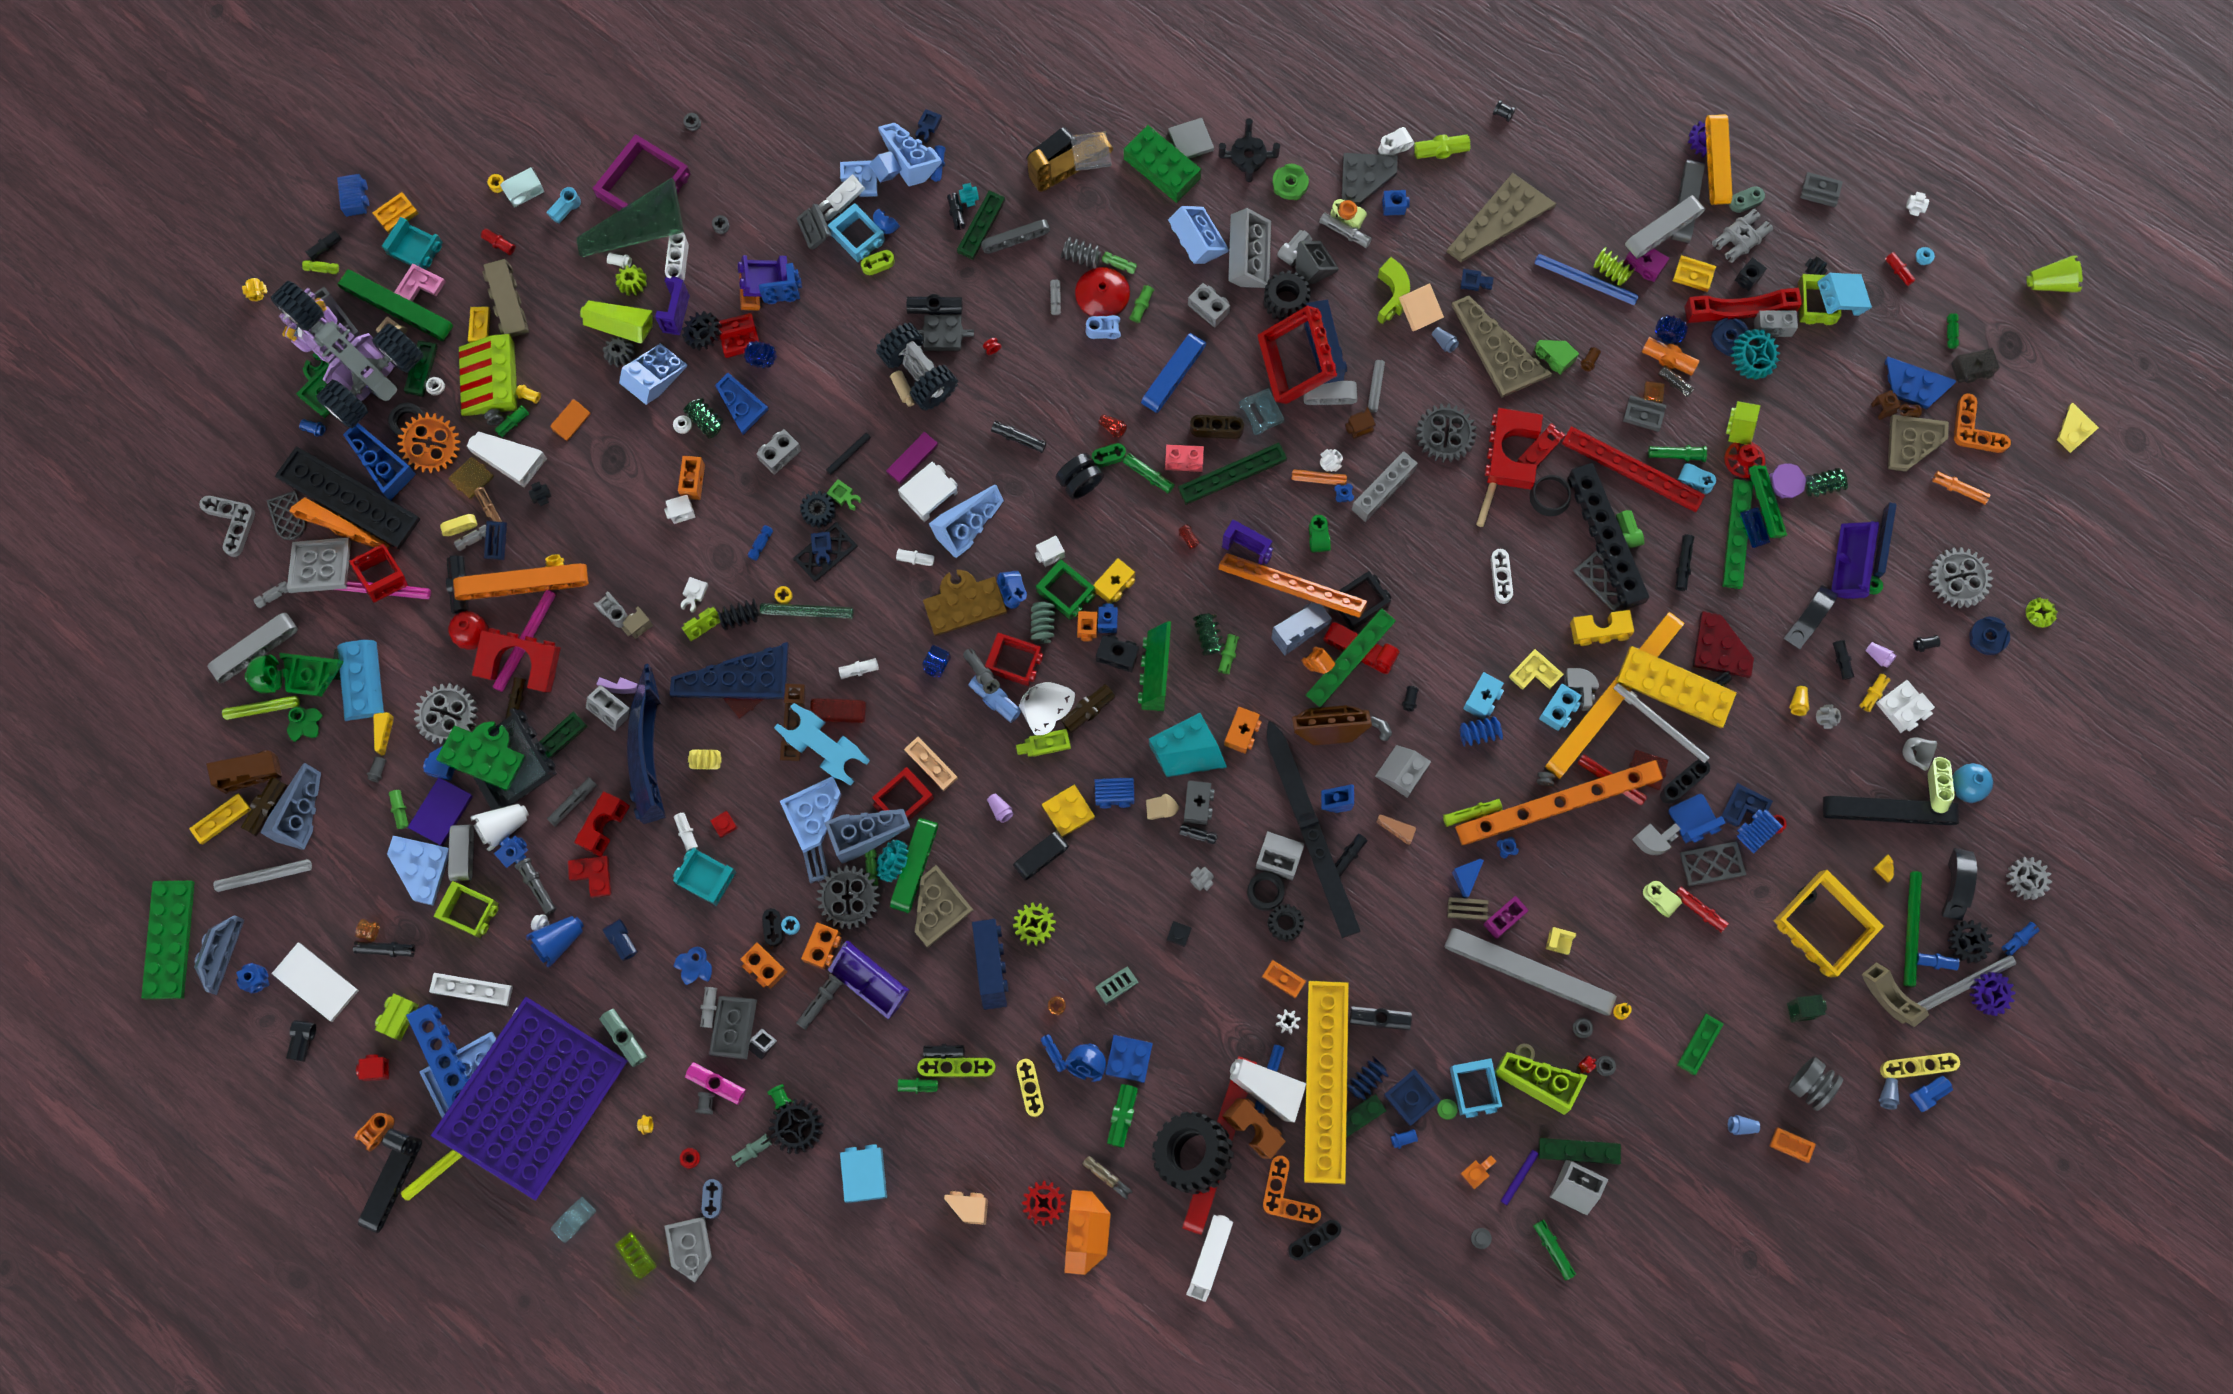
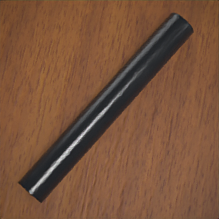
[826,433,871,475]

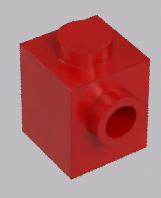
[356,1054,389,1081]

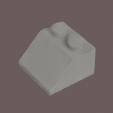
[1375,745,1431,798]

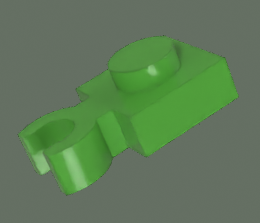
[826,479,862,511]

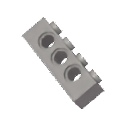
[1352,451,1418,522]

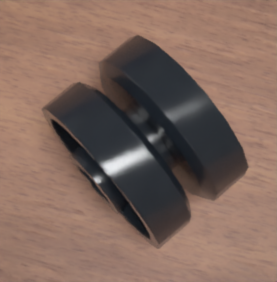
[1056,453,1104,500]

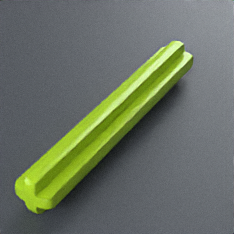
[222,696,300,720]

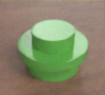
[1437,1099,1457,1120]

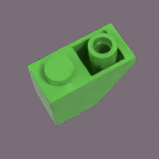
[1534,340,1579,375]

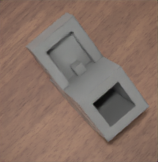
[1564,668,1599,711]
[1632,823,1681,855]

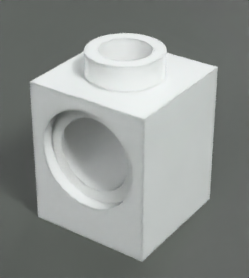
[664,495,696,524]
[1035,536,1065,567]

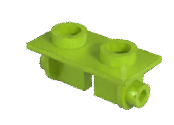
[681,607,720,641]

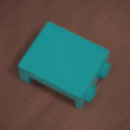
[382,217,443,270]
[673,847,737,906]

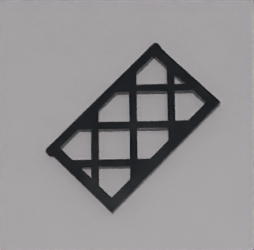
[793,522,858,582]

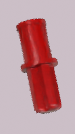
[481,229,516,255]
[1885,252,1915,286]

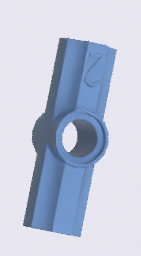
[968,675,1021,723]

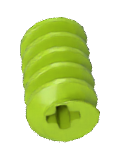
[1594,247,1635,286]

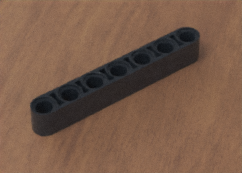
[1823,796,1959,825]

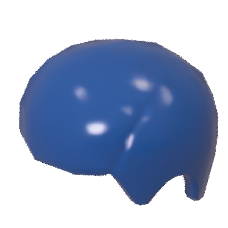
[873,209,900,234]

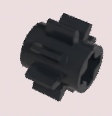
[1805,256,1828,275]
[528,482,552,506]

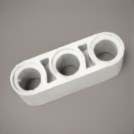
[665,230,689,281]

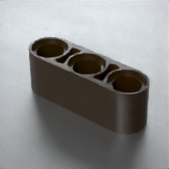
[1190,415,1244,439]

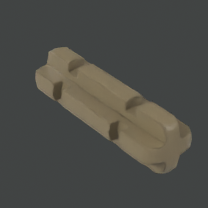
[1083,1156,1119,1188]

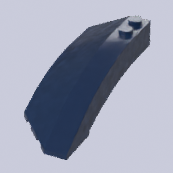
[627,664,666,824]

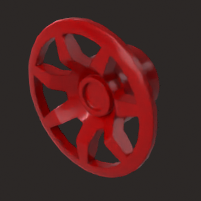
[1724,442,1765,479]

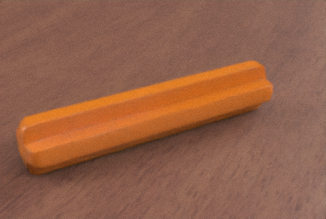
[1291,469,1347,486]

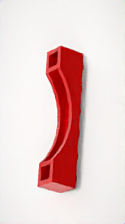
[1684,288,1802,323]

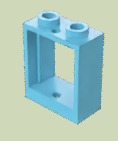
[827,203,885,262]
[1450,1058,1502,1118]

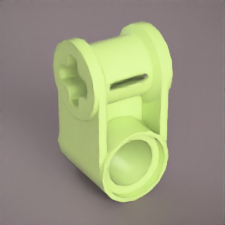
[1330,199,1367,229]
[1643,881,1682,918]

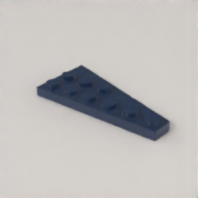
[670,642,789,699]

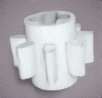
[1906,192,1929,216]
[1320,449,1343,472]
[1276,1009,1300,1035]

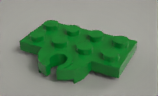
[296,353,330,419]
[436,721,526,791]

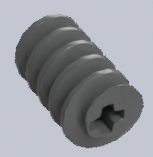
[1061,237,1102,269]

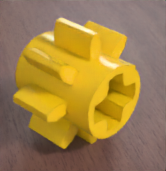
[242,278,267,301]

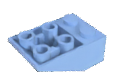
[619,343,687,405]

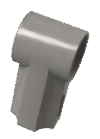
[1277,230,1312,267]

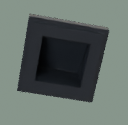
[749,1029,777,1059]

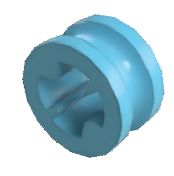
[781,916,800,935]

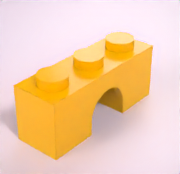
[1570,610,1634,646]

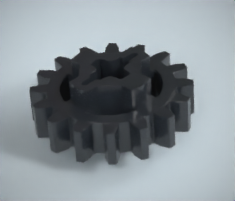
[682,311,722,351]
[1947,920,1994,964]

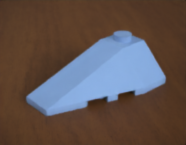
[878,123,942,186]
[929,485,1004,558]

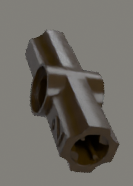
[1061,684,1115,733]
[240,777,288,836]

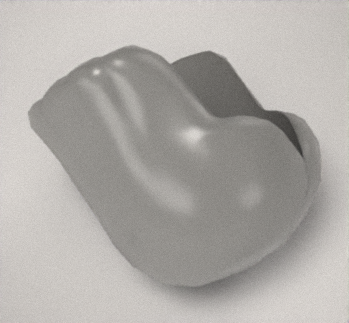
[1902,737,1937,771]

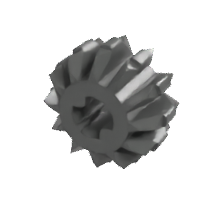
[603,337,635,368]

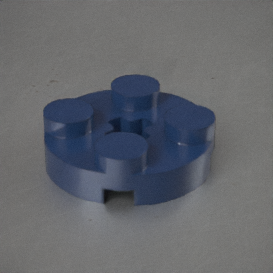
[1710,318,1749,356]
[1969,616,2010,655]

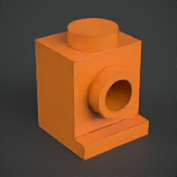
[1077,611,1098,642]

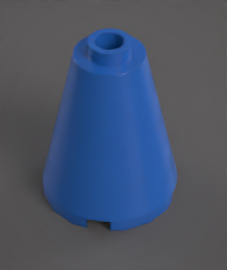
[526,916,584,967]

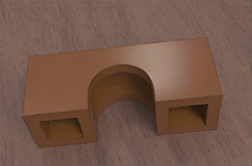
[1222,1098,1286,1159]

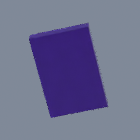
[408,777,473,847]

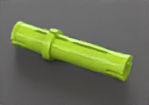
[1443,799,1503,827]

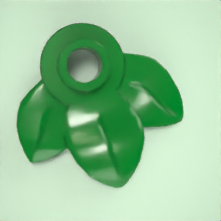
[287,707,323,742]

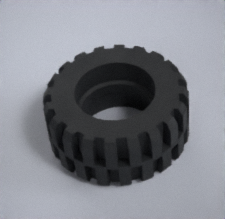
[1152,1112,1234,1194]

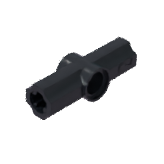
[906,294,963,315]
[446,555,469,614]
[1350,1006,1412,1030]

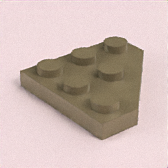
[1888,415,1949,471]
[915,865,974,948]

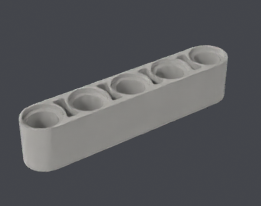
[1625,195,1705,259]
[207,613,298,683]

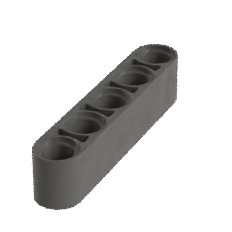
[1671,159,1705,243]

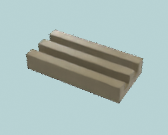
[1447,897,1488,921]

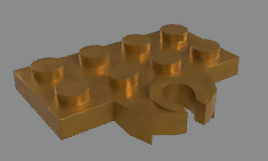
[923,570,1007,636]

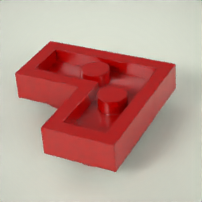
[568,856,611,898]

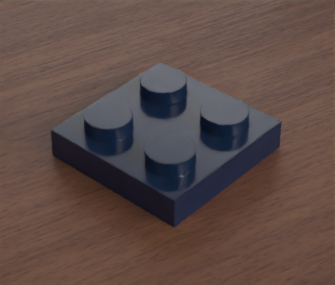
[1384,1069,1441,1126]

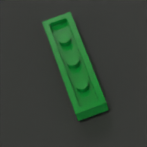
[1749,465,1787,538]

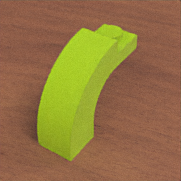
[1377,257,1410,324]

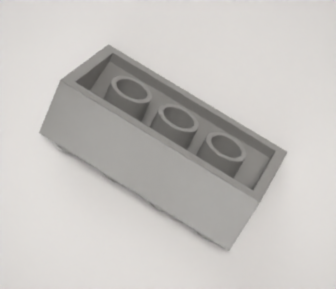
[1228,208,1271,288]

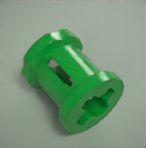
[767,1084,792,1111]

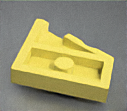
[2057,403,2099,453]

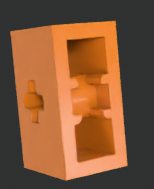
[678,456,705,500]
[1224,706,1262,754]

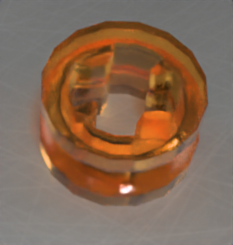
[1048,996,1066,1015]

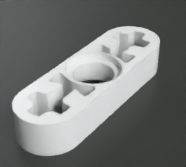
[1491,549,1513,604]

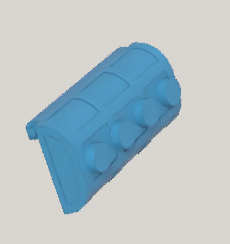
[337,640,384,721]

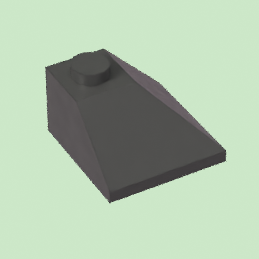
[1296,241,1339,284]

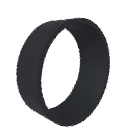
[1529,475,1571,516]

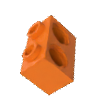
[801,922,842,970]
[740,942,787,989]

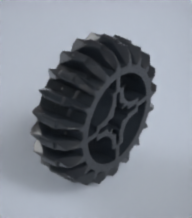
[769,1099,824,1155]

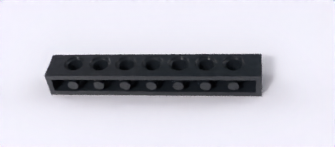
[1568,463,1650,610]

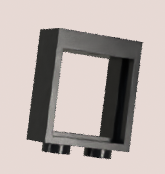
[1338,571,1391,630]

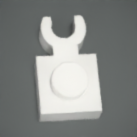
[681,577,708,613]

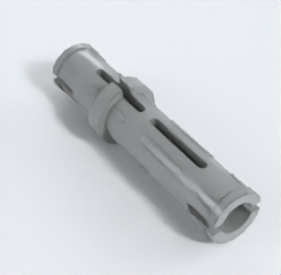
[1319,212,1372,248]

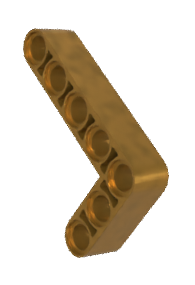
[1027,133,1113,192]

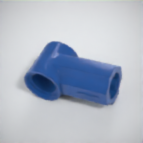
[1909,1076,1953,1112]

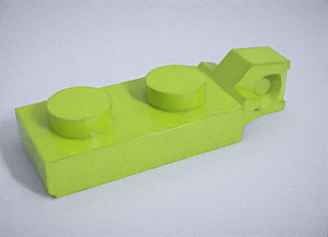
[1016,729,1071,757]

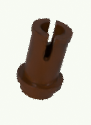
[1581,347,1601,372]
[1899,404,1922,418]

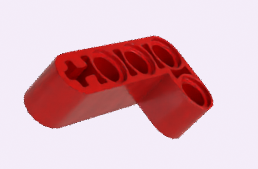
[1323,622,1400,674]

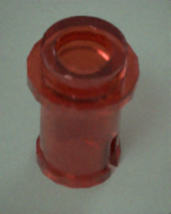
[1178,524,1200,549]

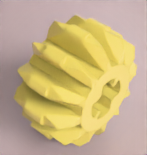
[688,750,722,769]

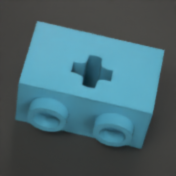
[1463,672,1504,720]

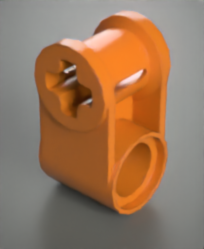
[1301,646,1335,674]
[354,1113,394,1152]

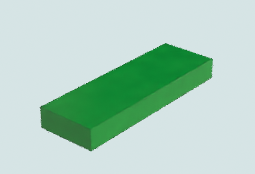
[1677,1014,1724,1076]

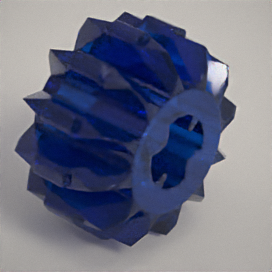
[1655,315,1688,345]
[744,341,776,369]

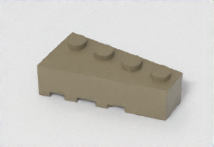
[482,259,529,338]

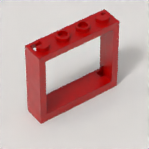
[1257,306,1337,404]

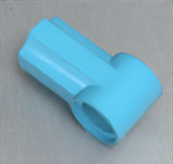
[546,187,581,224]

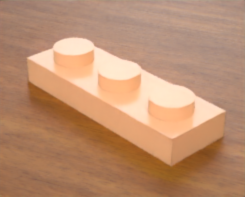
[904,737,958,791]

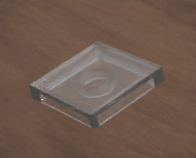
[1071,131,1111,171]

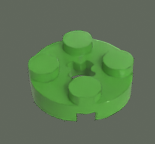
[1272,164,1309,200]

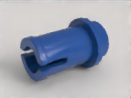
[299,419,326,437]
[1391,1129,1418,1149]

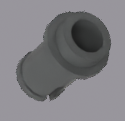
[367,757,387,782]

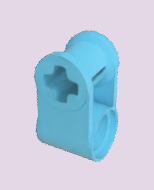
[1677,463,1716,494]

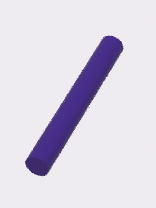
[1500,1150,1539,1206]

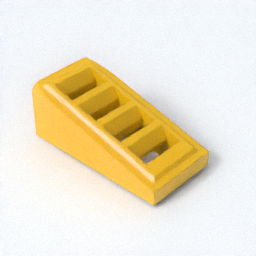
[373,713,394,756]

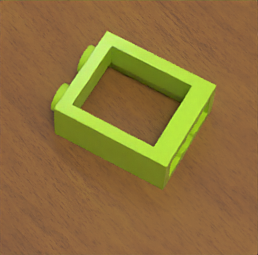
[1798,274,1841,325]
[434,881,499,939]

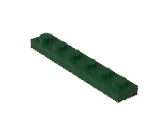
[1178,443,1287,505]

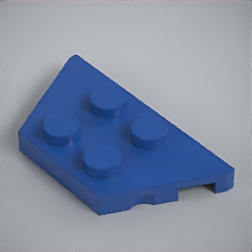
[1885,357,1956,409]

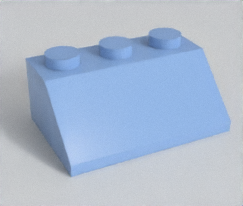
[1168,206,1229,264]

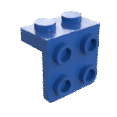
[759,263,802,304]
[1668,794,1725,844]

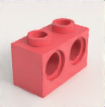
[1165,445,1204,472]

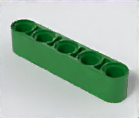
[890,818,938,913]

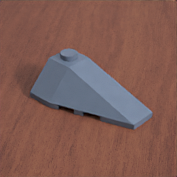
[824,809,910,864]

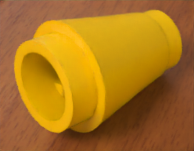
[1789,686,1809,716]

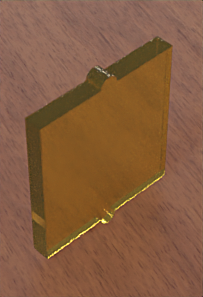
[448,456,494,499]

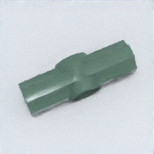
[599,1008,647,1067]

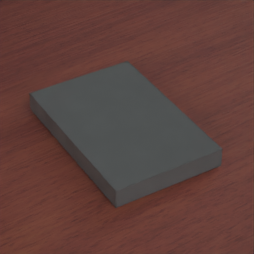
[709,996,757,1060]

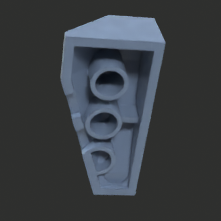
[260,763,321,850]

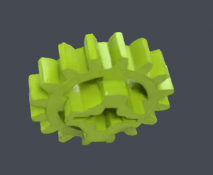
[1013,902,1056,946]

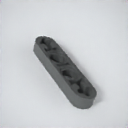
[981,220,1050,254]

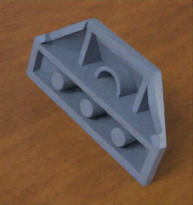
[194,915,244,995]

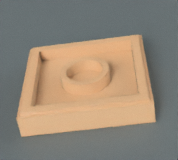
[1399,283,1444,331]

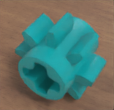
[959,183,979,207]

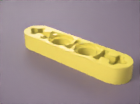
[1880,1053,1960,1079]

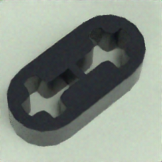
[762,908,783,947]

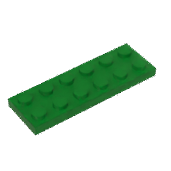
[141,881,195,999]

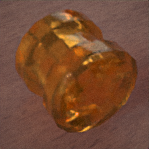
[356,919,379,942]

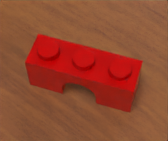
[574,791,630,857]

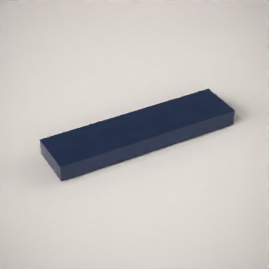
[1872,502,1897,578]

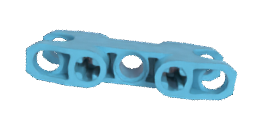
[774,703,870,786]

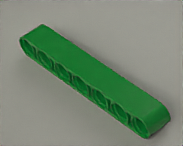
[337,269,454,341]

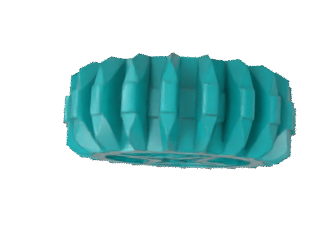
[1730,329,1780,380]

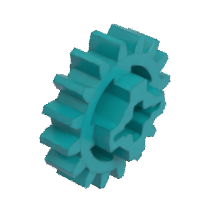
[876,839,909,882]

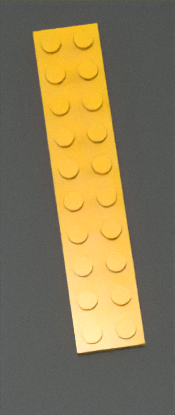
[1304,981,1349,1184]

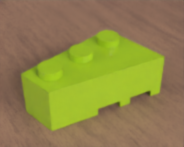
[1726,401,1760,445]

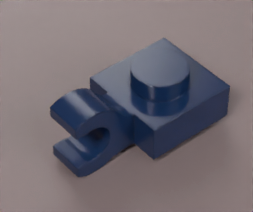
[1460,269,1494,291]

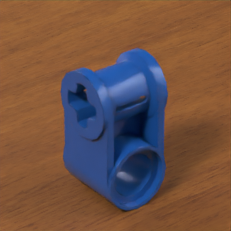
[997,571,1027,609]

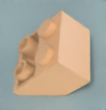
[944,1191,988,1225]

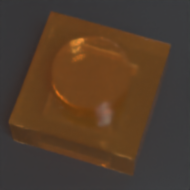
[1643,381,1664,404]

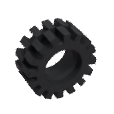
[1267,904,1304,942]

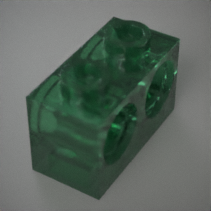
[1787,994,1827,1023]

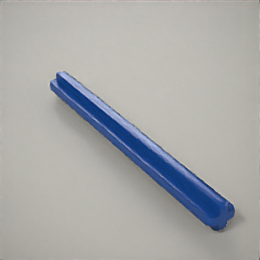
[1535,254,1638,305]

